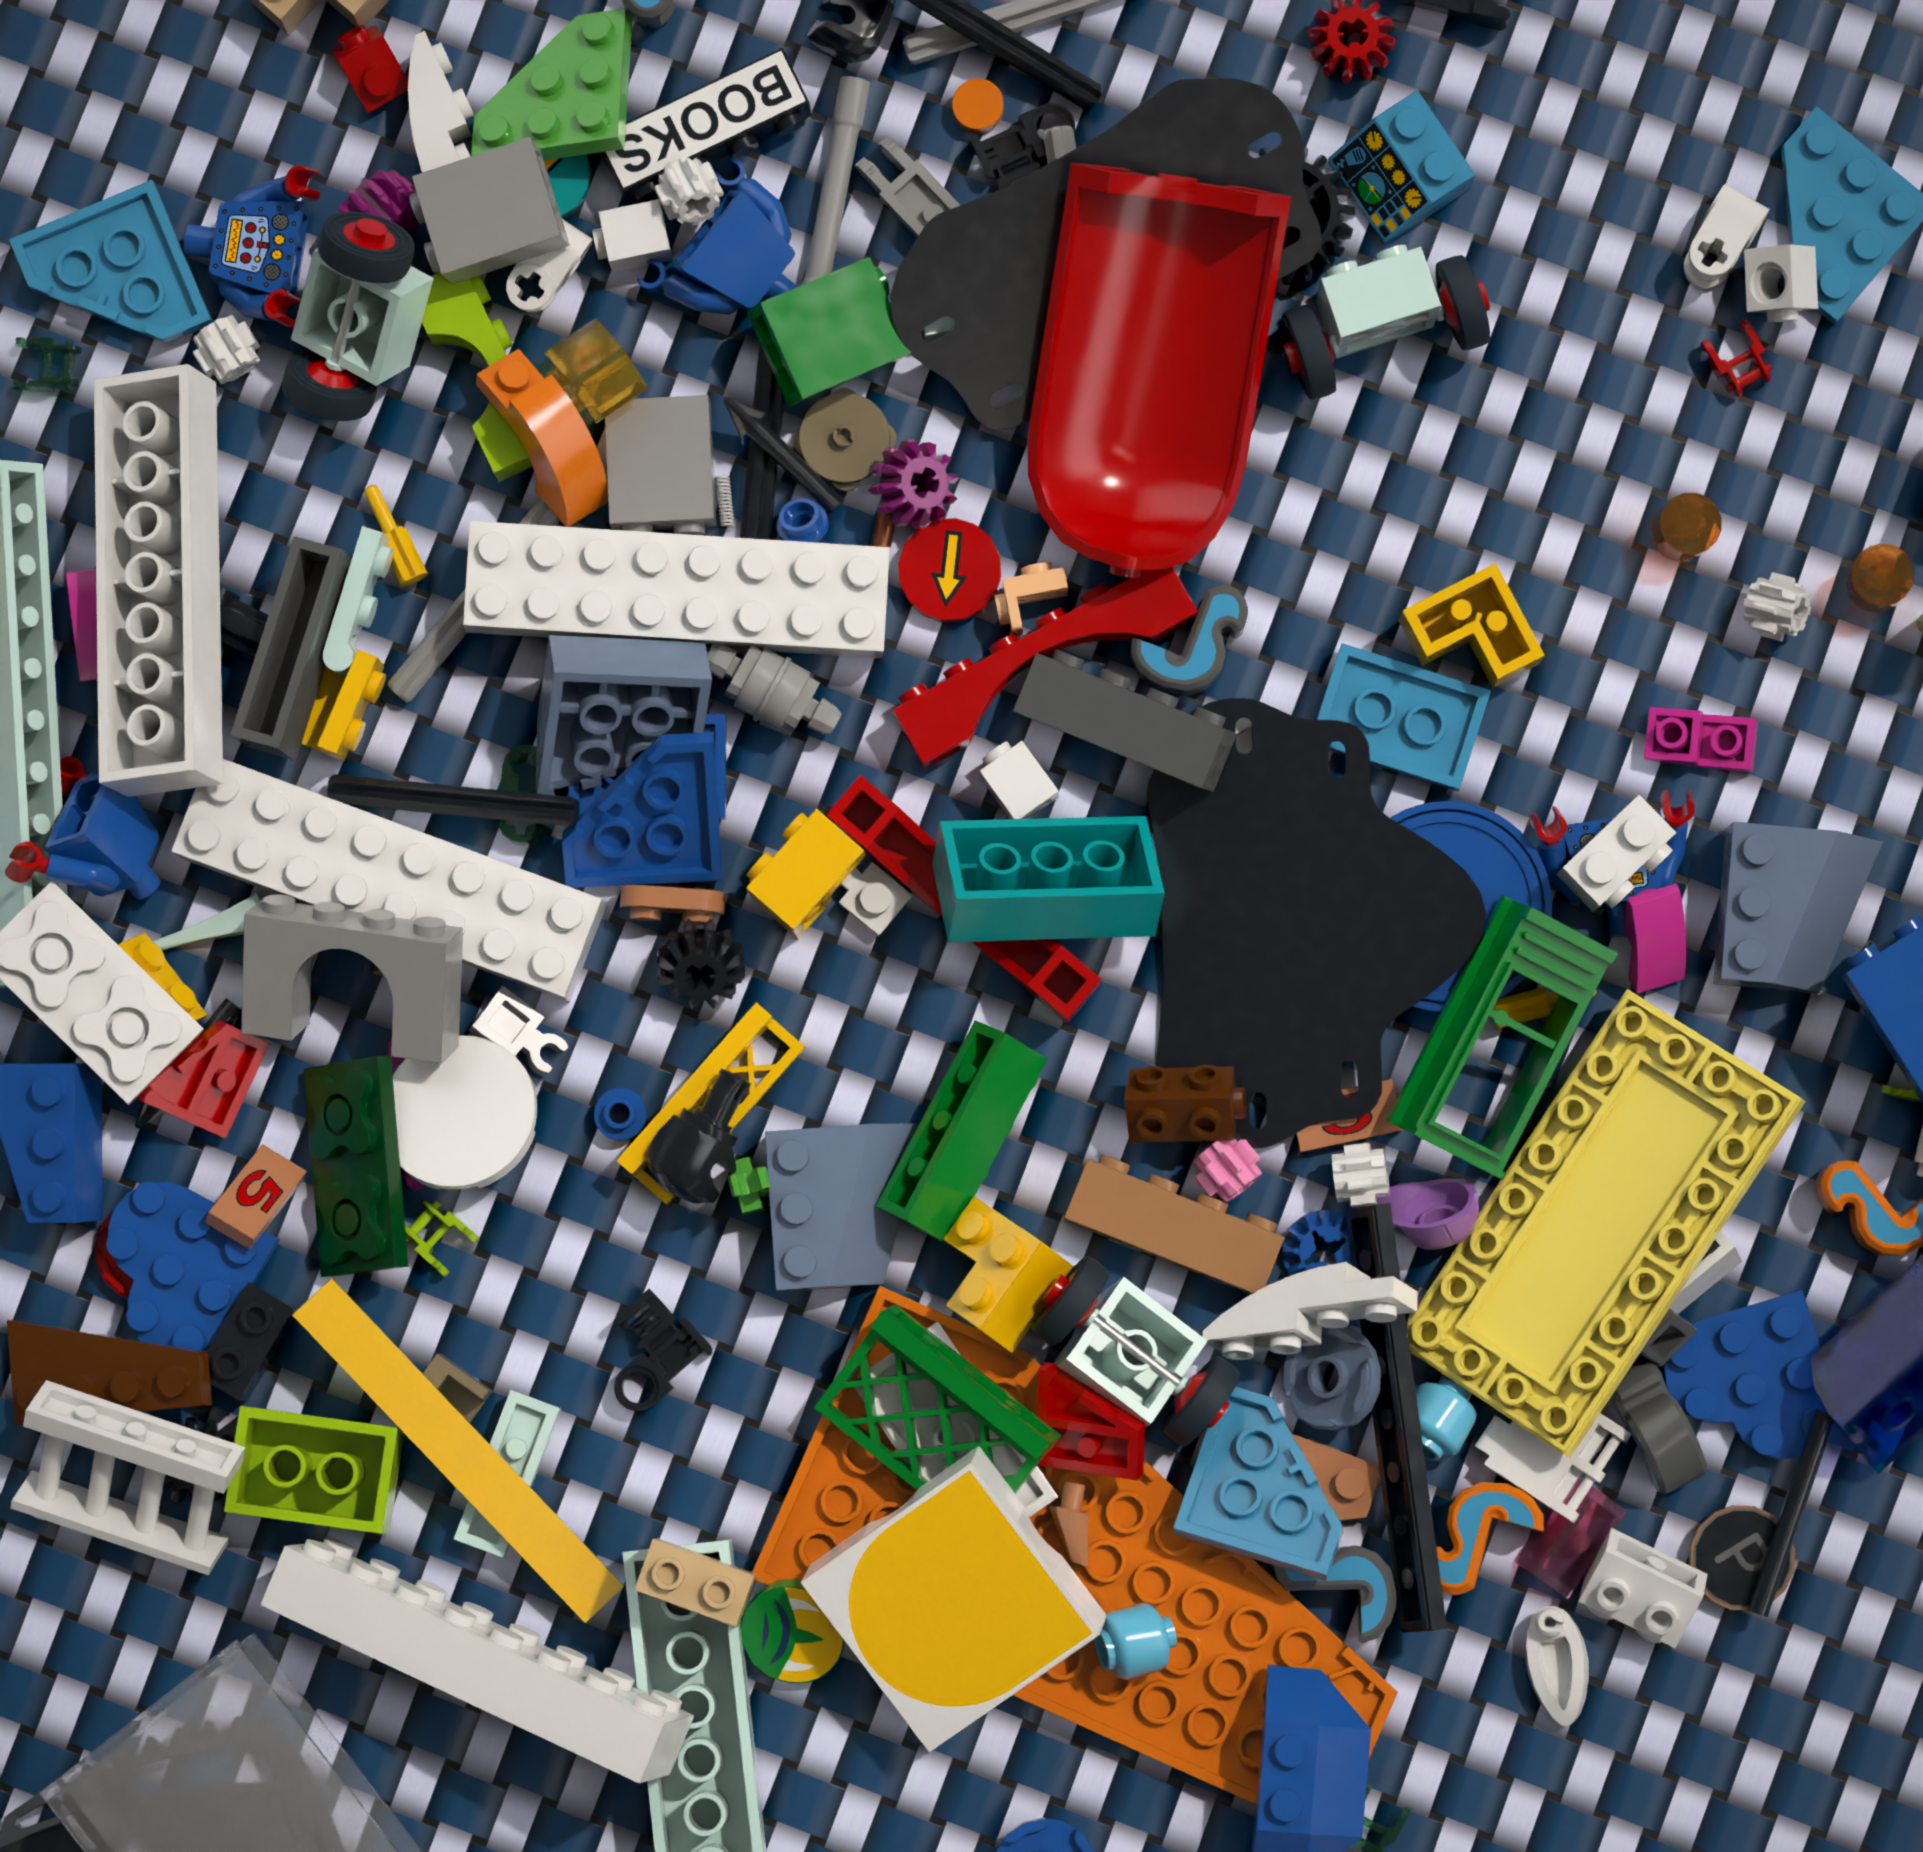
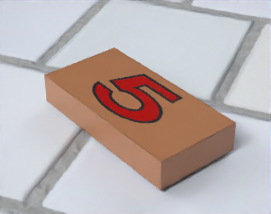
[1295,1079,1403,1153]
[205,1144,307,1250]

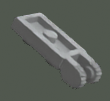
[855,136,960,238]

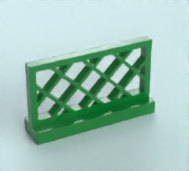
[814,1304,1062,1494]

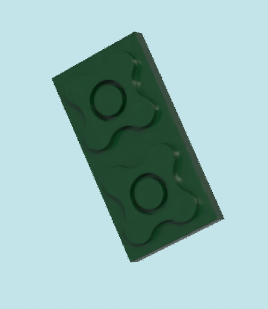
[304,1056,408,1277]

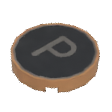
[1688,1505,1795,1611]

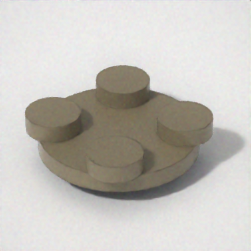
[793,388,897,492]

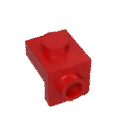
[331,25,408,113]

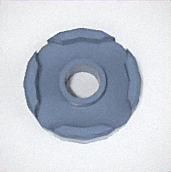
[1282,1326,1381,1431]

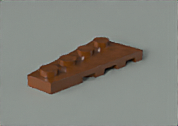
[7,1320,212,1425]

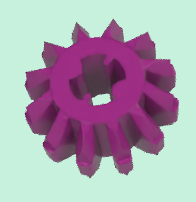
[338,170,421,237]
[868,439,960,529]

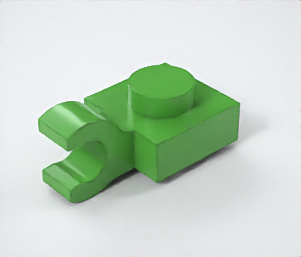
[727,1157,772,1215]

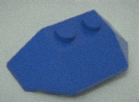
[1252,1665,1371,1852]

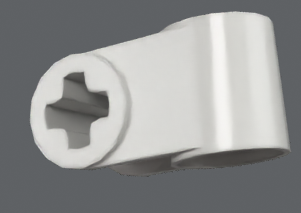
[1683,184,1770,289]
[506,219,593,312]

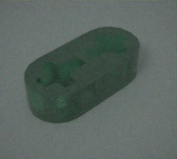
[498,744,547,845]

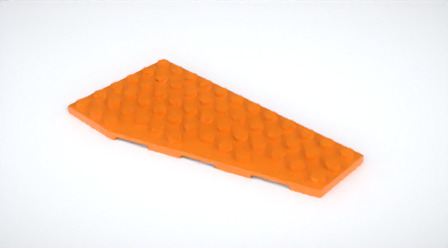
[752,1286,1398,1804]

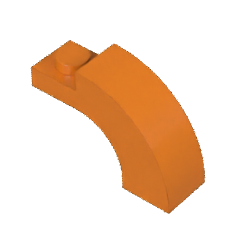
[476,349,608,527]

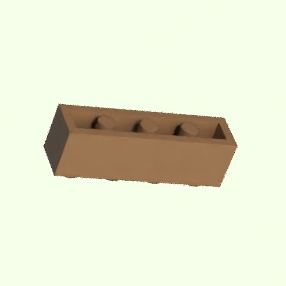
[1064,1154,1285,1294]

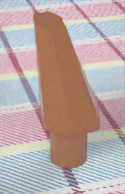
[1049,1481,1089,1568]

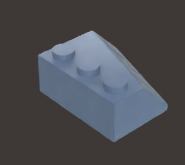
[536,635,712,795]
[1713,822,1883,994]
[765,1123,920,1292]

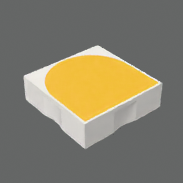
[800,1446,1106,1752]

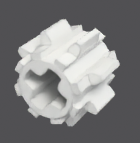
[655,156,724,226]
[193,315,261,384]
[1743,572,1811,641]
[1332,1142,1390,1208]

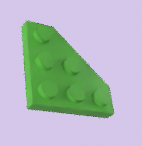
[471,8,632,160]

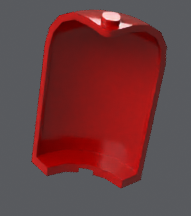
[1028,163,1291,578]

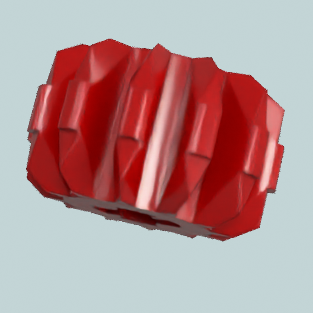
[1307,0,1396,85]

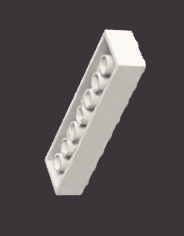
[94,364,223,797]
[463,521,890,659]
[171,759,606,1003]
[260,1537,694,1783]

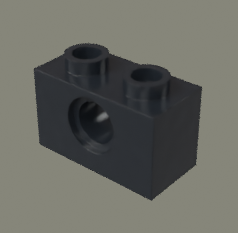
[206,1282,298,1401]

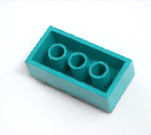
[932,816,1165,942]

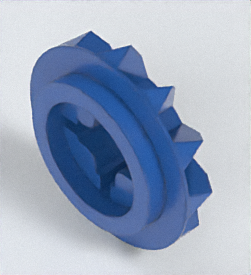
[1282,1210,1352,1276]

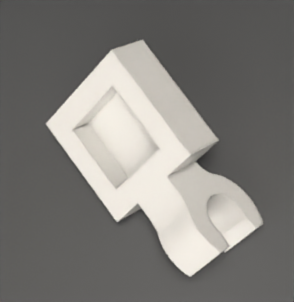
[839,862,912,937]

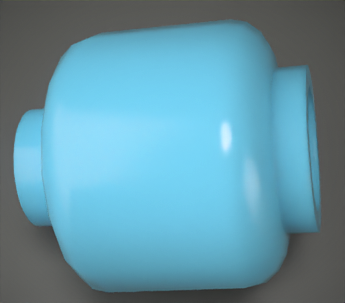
[1415,1379,1477,1462]
[1094,1603,1177,1680]

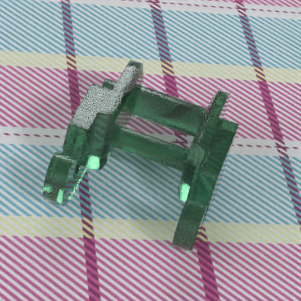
[13,337,82,392]
[1353,1783,1412,1852]

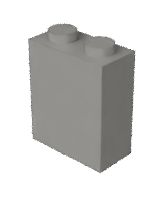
[409,137,570,284]
[604,395,717,535]

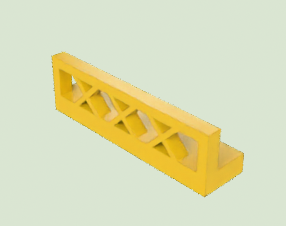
[616,1002,806,1205]

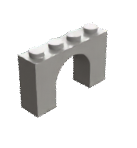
[242,894,463,1064]

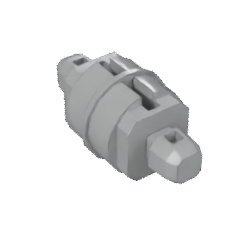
[707,644,842,734]

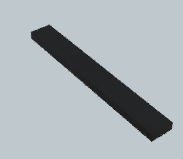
[1345,1203,1447,1633]

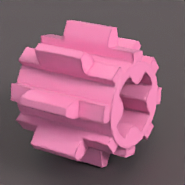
[1193,1139,1263,1203]

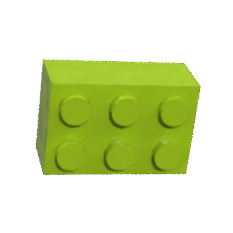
[224,1406,404,1534]

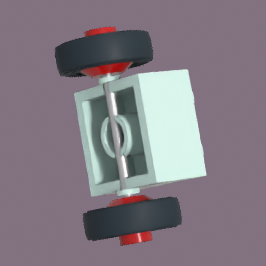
[282,211,434,421]
[1282,245,1490,400]
[1031,1256,1240,1447]

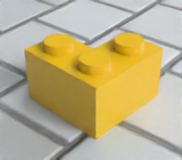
[1398,563,1545,688]
[746,808,866,939]
[944,1196,1074,1353]

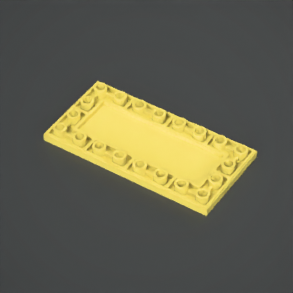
[1406,989,1805,1458]

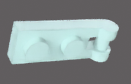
[322,526,393,676]

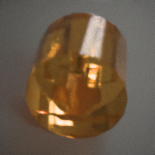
[1651,493,1722,562]
[1846,543,1915,613]

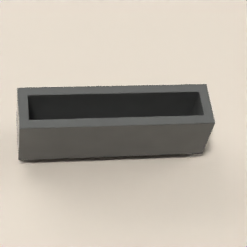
[230,536,352,761]
[1013,649,1237,792]

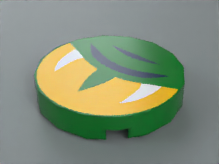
[741,1579,846,1683]

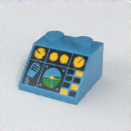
[1327,90,1475,245]

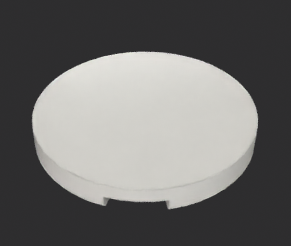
[393,1035,537,1190]

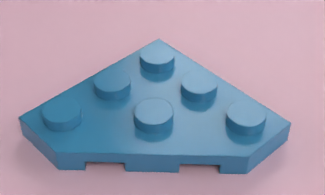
[1781,106,1923,325]
[9,180,213,344]
[1173,1386,1343,1581]

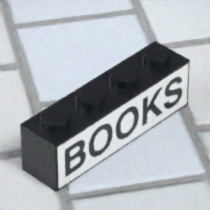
[601,48,811,204]

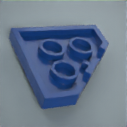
[562,732,723,888]

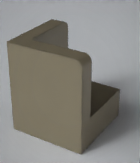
[423,1354,493,1423]

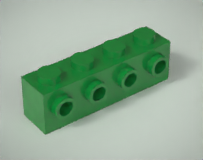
[876,1020,1047,1245]

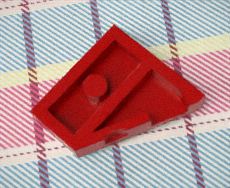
[136,1020,270,1139]
[1037,1362,1145,1481]

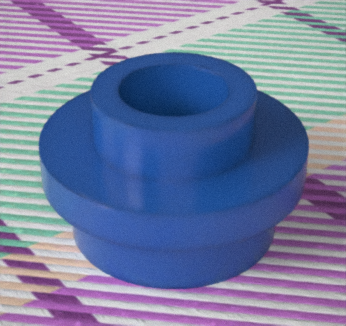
[777,498,829,543]
[594,1088,647,1141]

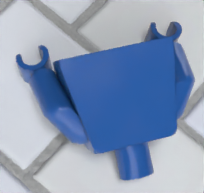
[637,159,798,315]

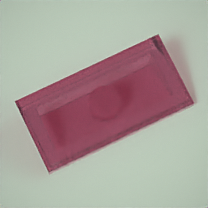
[1515,1479,1626,1599]

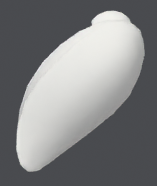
[1525,1606,1589,1726]

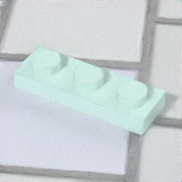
[454,1390,561,1558]

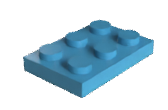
[1317,643,1491,792]

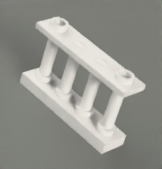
[10,1380,245,1575]

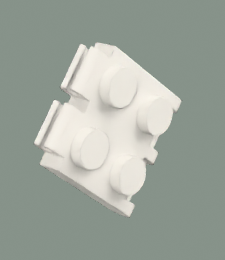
[1475,1413,1632,1523]

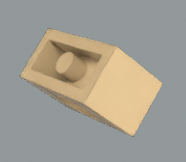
[634,1538,757,1627]

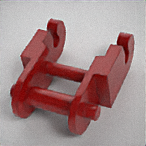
[1700,319,1772,398]

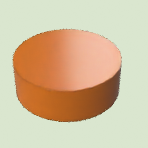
[952,79,1004,133]

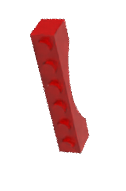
[893,567,1198,770]
[826,775,1102,1024]

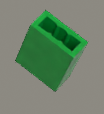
[747,257,912,407]

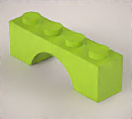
[422,272,532,482]

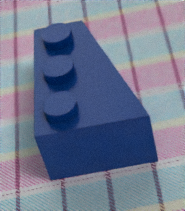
[0,1063,103,1223]

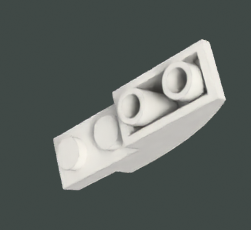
[408,31,474,173]
[1203,1262,1418,1360]

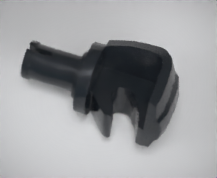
[805,0,896,63]
[645,1068,751,1203]

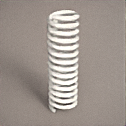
[715,473,735,526]

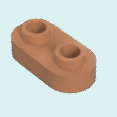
[620,885,726,925]

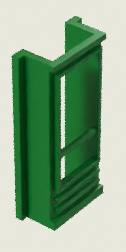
[1386,894,1618,1179]

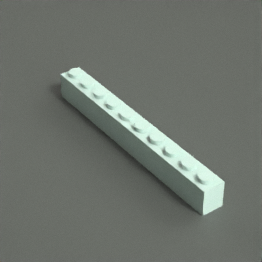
[0,460,68,988]

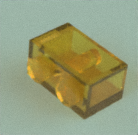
[544,318,649,423]

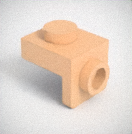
[994,562,1068,636]

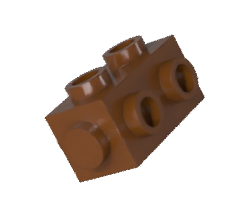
[1124,1065,1247,1142]

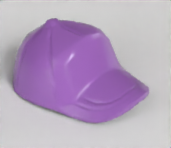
[1377,1178,1479,1250]

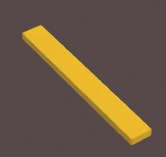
[292,1278,624,1623]

